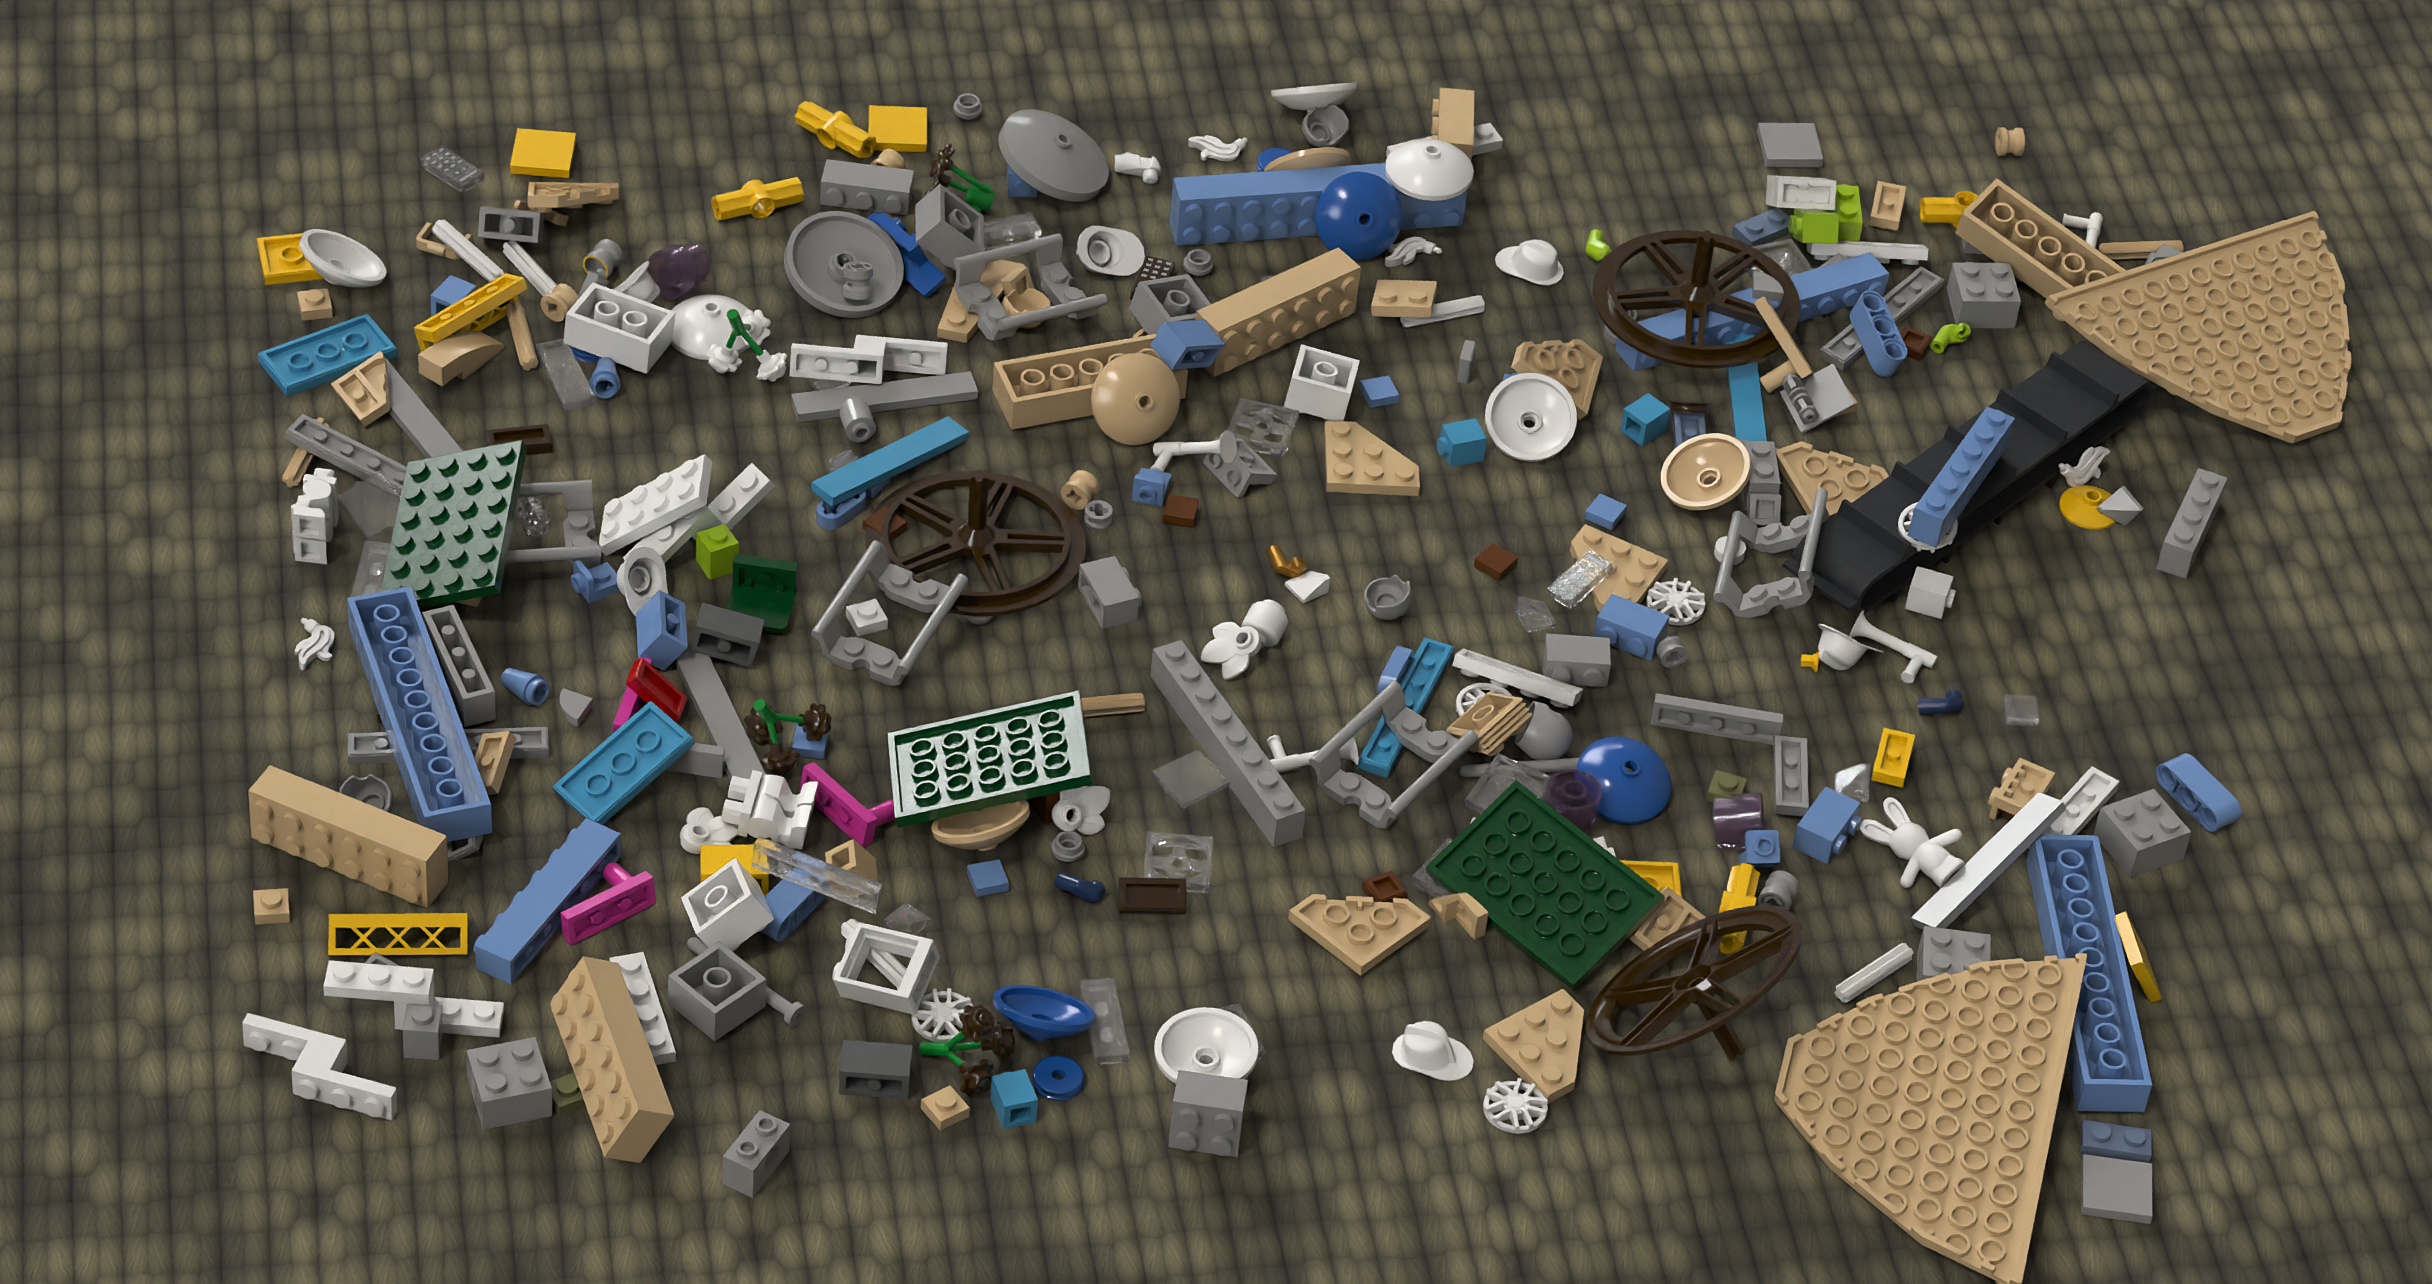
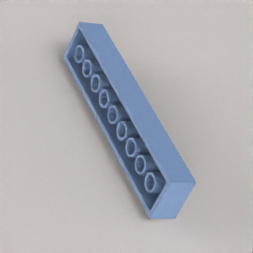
[1169,163,1468,246]
[347,586,492,842]
[2026,834,2152,1112]

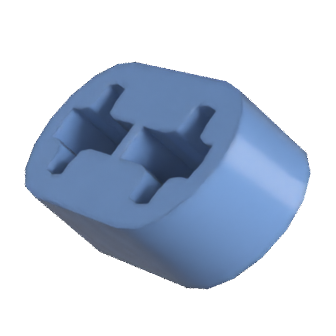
[816,491,866,530]
[1378,645,1414,693]

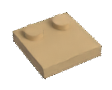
[1371,280,1437,318]

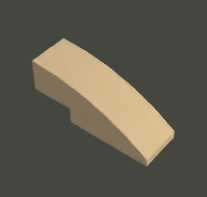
[418,331,504,386]

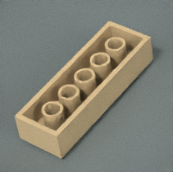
[1955,178,2126,299]
[1195,247,1361,377]
[992,334,1188,430]
[248,765,448,908]
[550,956,675,1163]

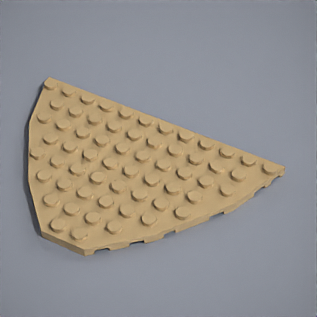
[2045,211,2351,443]
[1775,953,2087,1284]

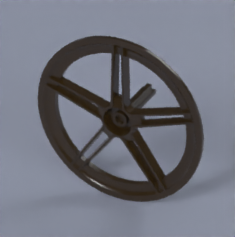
[1592,230,1800,369]
[865,470,1086,616]
[1586,905,1803,1060]

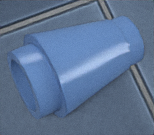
[590,357,621,398]
[501,668,550,706]

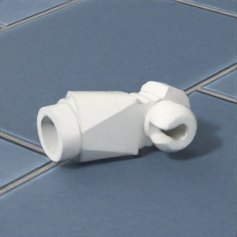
[1115,152,1161,184]

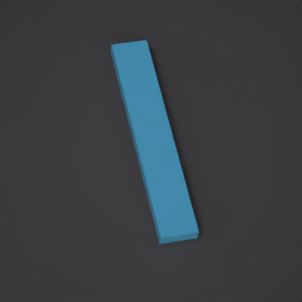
[1725,332,1767,441]
[811,416,969,506]
[1357,637,1454,778]

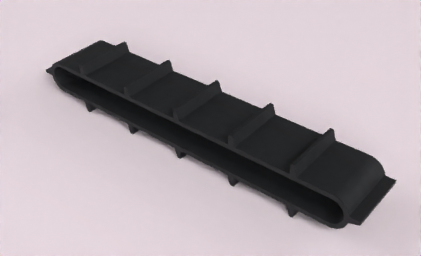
[1782,341,2160,615]

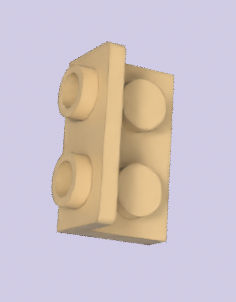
[1988,758,2055,820]

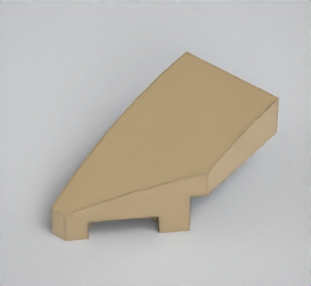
[1429,892,1488,939]

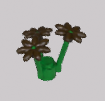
[925,143,995,213]

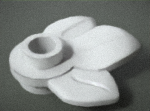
[1201,622,1261,681]
[1052,786,1110,835]
[680,807,738,854]

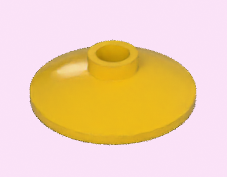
[2059,485,2116,530]

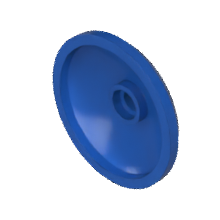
[1315,172,1402,261]
[1575,736,1671,825]
[992,985,1095,1041]

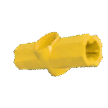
[794,101,877,159]
[711,177,804,221]
[1920,191,1978,228]
[1719,863,1760,954]

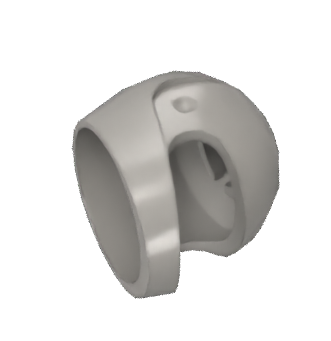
[1515,701,1573,760]

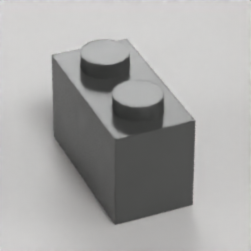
[689,602,764,668]
[839,1040,913,1100]

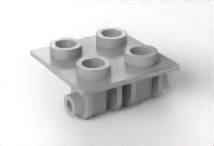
[1780,363,1855,434]

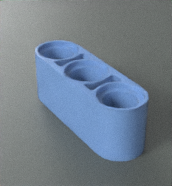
[1850,290,1907,378]
[2156,753,2242,832]
[760,860,834,942]

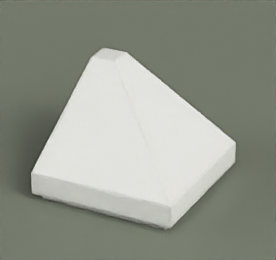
[1284,571,1330,604]

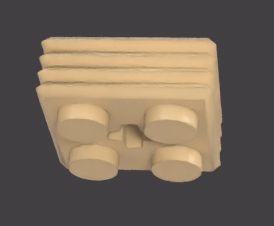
[1446,692,1532,756]

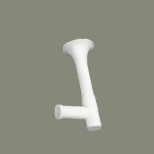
[2062,213,2103,248]
[1150,430,1237,472]
[1849,610,1938,683]
[1267,735,1359,773]

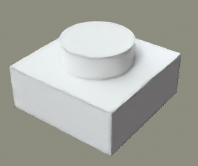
[846,599,888,636]

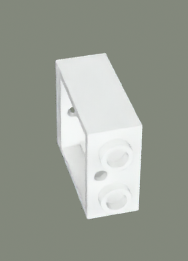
[1766,175,1836,210]
[832,922,940,1015]

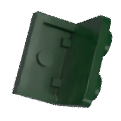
[726,554,798,633]

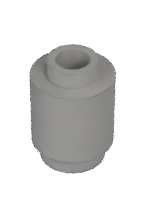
[839,398,876,442]

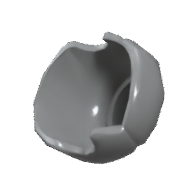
[1302,104,1349,148]
[1364,575,1412,620]
[339,774,394,813]

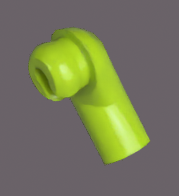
[1585,229,1612,262]
[1930,323,1971,353]

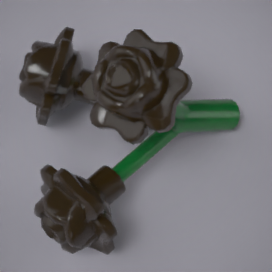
[744,699,832,775]
[919,1004,1015,1096]

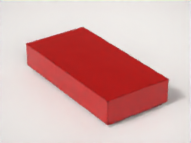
[626,657,688,722]

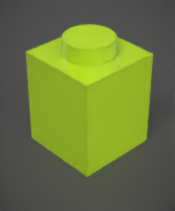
[696,523,739,580]

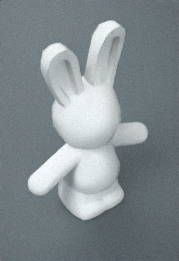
[1860,797,1965,889]

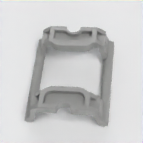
[954,233,1107,340]
[505,480,601,568]
[1713,488,1829,619]
[811,540,969,686]
[1309,681,1478,829]

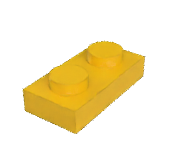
[1871,728,1915,788]

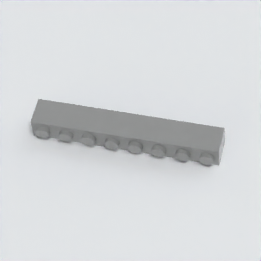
[1150,640,1306,847]

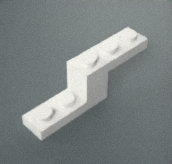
[789,335,948,384]
[623,463,775,563]
[323,960,504,1038]
[242,1013,397,1121]

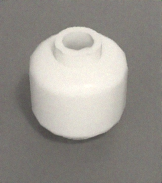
[1241,600,1288,648]

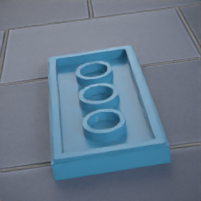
[258,313,397,397]
[552,701,695,825]

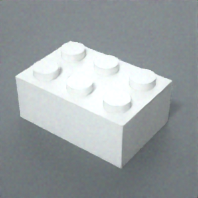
[563,282,676,374]

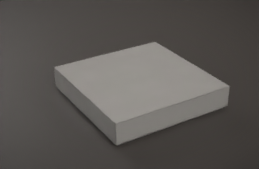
[1757,123,1824,167]
[2081,1154,2153,1224]

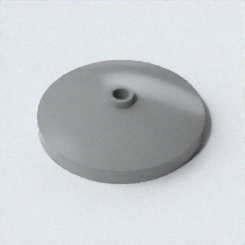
[998,109,1109,202]
[784,211,904,318]

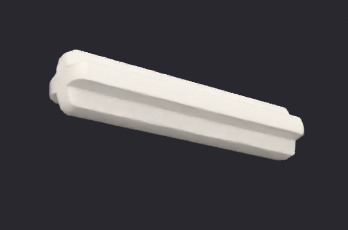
[432,220,504,283]
[503,240,557,296]
[1400,295,1485,328]
[841,919,907,988]
[1835,943,1913,1003]

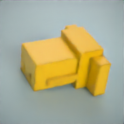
[1801,652,1821,672]

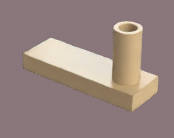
[1753,296,1814,393]

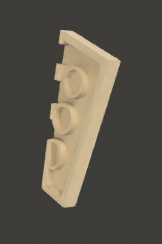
[937,260,1025,343]

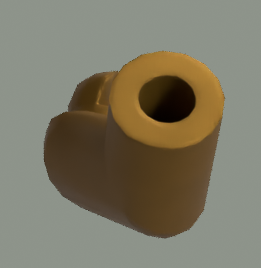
[1266,545,1307,578]

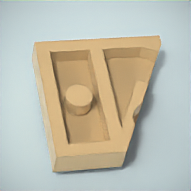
[331,351,390,428]
[1629,886,1706,951]

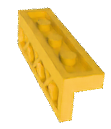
[413,273,528,352]
[328,913,468,955]

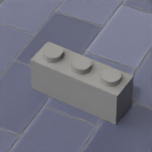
[820,159,914,216]

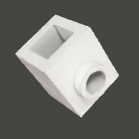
[1905,566,1956,619]

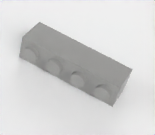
[2156,468,2227,579]
[422,605,496,727]

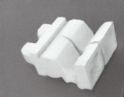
[291,468,338,564]
[721,770,818,850]

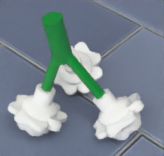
[705,309,787,382]

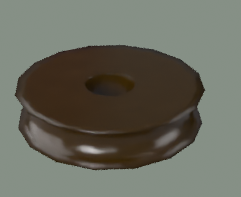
[1668,400,1712,413]

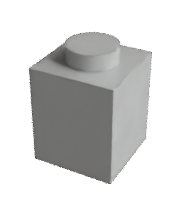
[403,1004,443,1060]

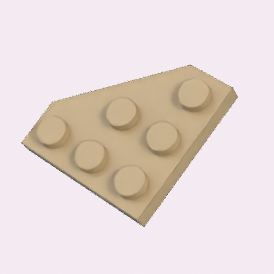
[528,182,619,213]
[1511,339,1603,421]
[1324,420,1420,496]
[1776,441,1889,519]
[1570,524,1668,612]
[1288,894,1431,976]
[1483,989,1584,1104]

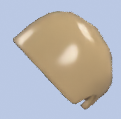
[1002,288,1051,329]

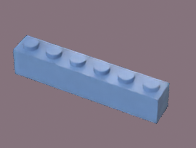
[1907,406,2015,548]
[473,818,621,985]

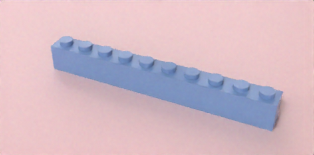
[1615,252,1889,372]

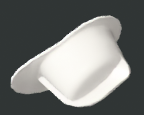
[1076,226,1145,276]
[1495,239,1564,286]
[613,261,660,303]
[616,546,668,616]
[1818,624,1884,670]
[1392,1021,1474,1081]

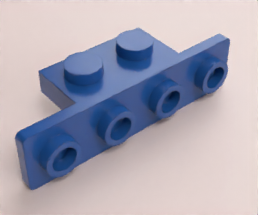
[867,212,947,298]

